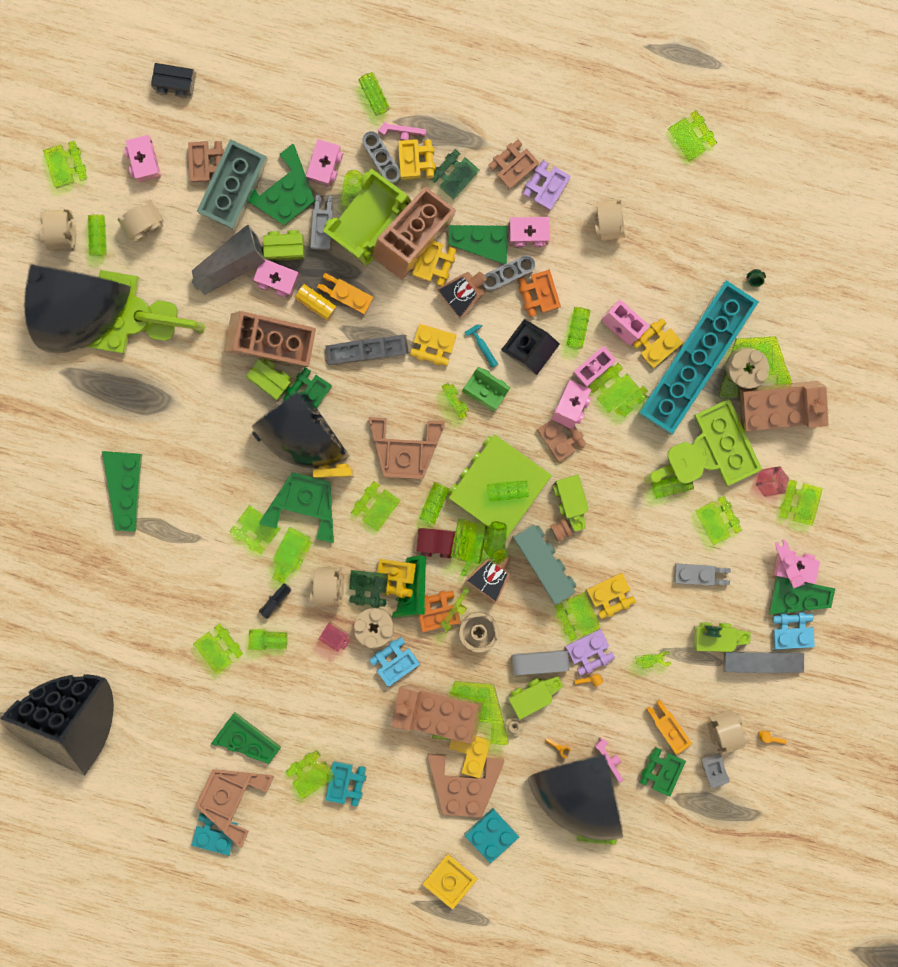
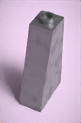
[192,225,265,295]

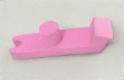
[378,122,426,141]
[775,540,805,588]
[595,737,624,783]

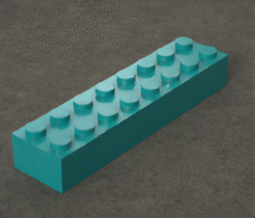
[637,280,759,435]

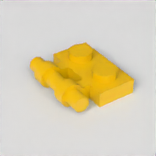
[398,139,436,180]
[412,241,456,286]
[632,318,683,369]
[410,324,457,366]
[376,558,416,598]
[586,572,637,620]

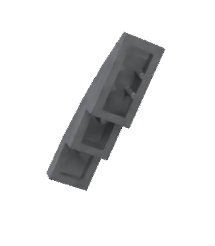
[326,335,409,365]
[723,651,804,673]

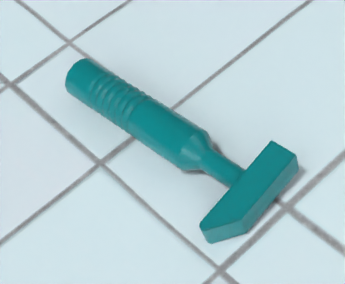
[465,325,498,368]

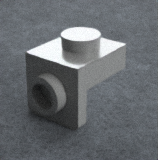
[701,753,730,788]

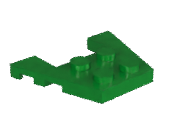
[249,144,315,226]
[259,472,334,543]

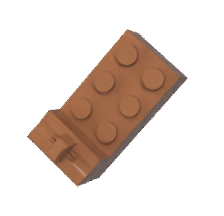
[372,186,456,280]
[224,311,316,368]
[739,381,829,431]
[391,684,483,744]

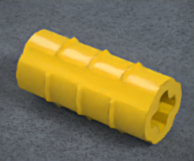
[295,284,337,321]

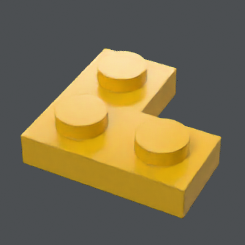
[313,464,354,478]
[448,735,491,779]

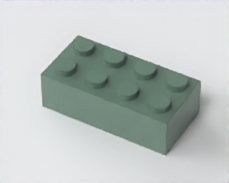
[197,139,268,231]
[512,524,576,605]

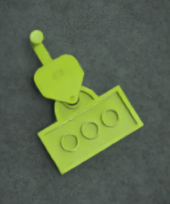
[86,270,205,354]
[644,399,762,486]

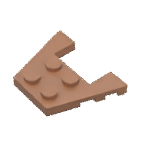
[369,417,445,479]
[428,754,504,817]
[196,769,274,848]

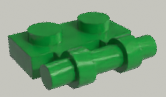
[283,367,332,408]
[639,747,686,797]

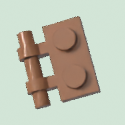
[488,139,539,190]
[188,141,224,183]
[537,420,587,462]

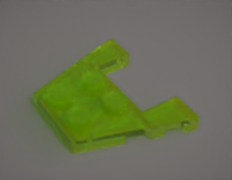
[719,336,792,398]
[432,681,509,745]

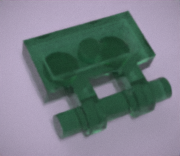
[430,149,480,200]
[349,570,388,608]

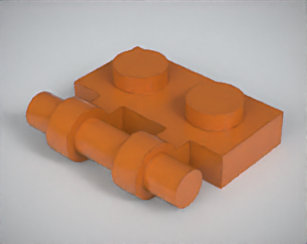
[518,269,561,317]
[419,590,461,632]

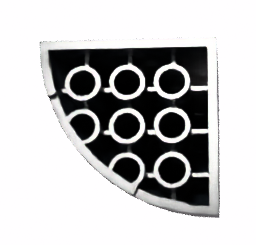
[24,264,131,353]
[251,391,350,468]
[0,674,114,775]
[527,754,623,840]

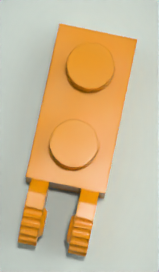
[317,273,374,315]
[646,699,692,755]

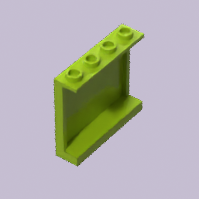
[448,434,552,539]

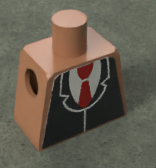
[437,272,487,319]
[466,553,511,602]

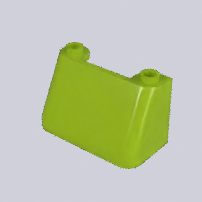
[323,168,411,266]

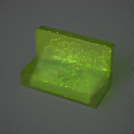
[451,519,487,563]

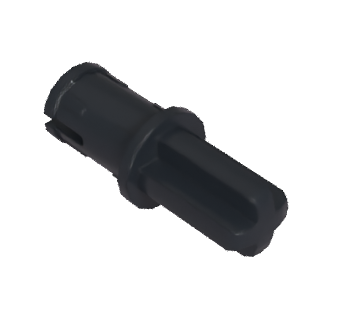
[259,583,291,619]

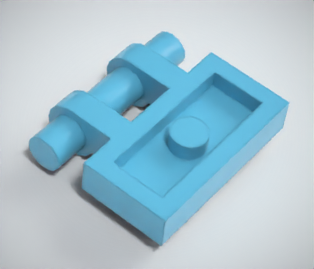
[773,612,815,649]
[369,637,420,687]

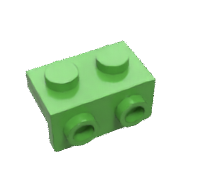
[462,367,510,413]

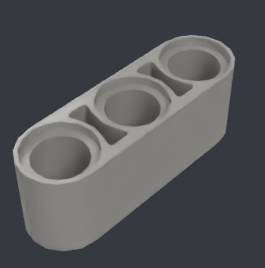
[362,131,401,185]
[482,255,535,292]
[511,650,569,675]

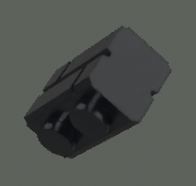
[151,63,196,98]

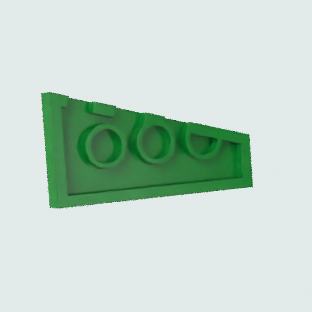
[102,451,142,532]

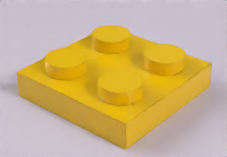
[422,853,478,910]

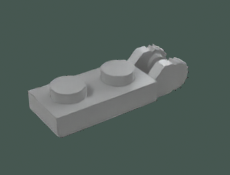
[310,195,333,251]
[674,563,731,586]

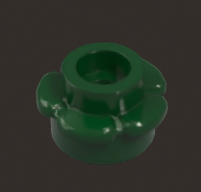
[746,269,766,287]

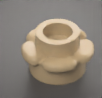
[505,717,524,736]

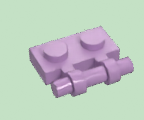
[522,160,571,211]
[566,629,616,676]

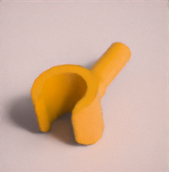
[574,673,603,687]
[759,731,787,744]
[545,737,572,759]

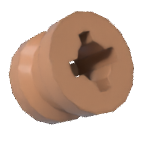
[550,519,573,543]

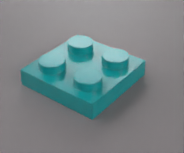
[464,808,520,864]

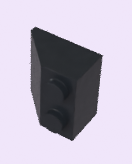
[501,319,560,375]

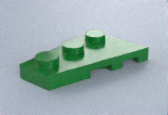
[449,225,507,265]
[768,576,835,615]
[211,712,281,764]

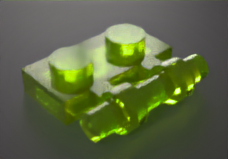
[668,110,717,162]
[43,141,87,189]
[588,363,639,413]
[780,480,823,526]
[351,481,401,532]
[695,495,742,545]
[230,505,281,555]
[554,592,601,641]
[193,623,243,675]
[285,750,335,799]

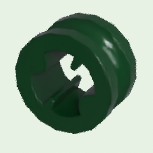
[703,625,722,638]

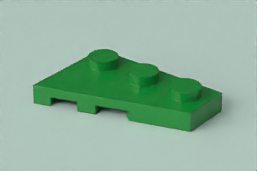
[392,555,426,619]

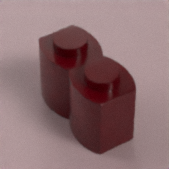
[416,528,458,558]

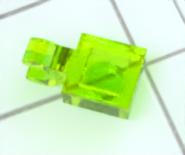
[635,651,671,668]

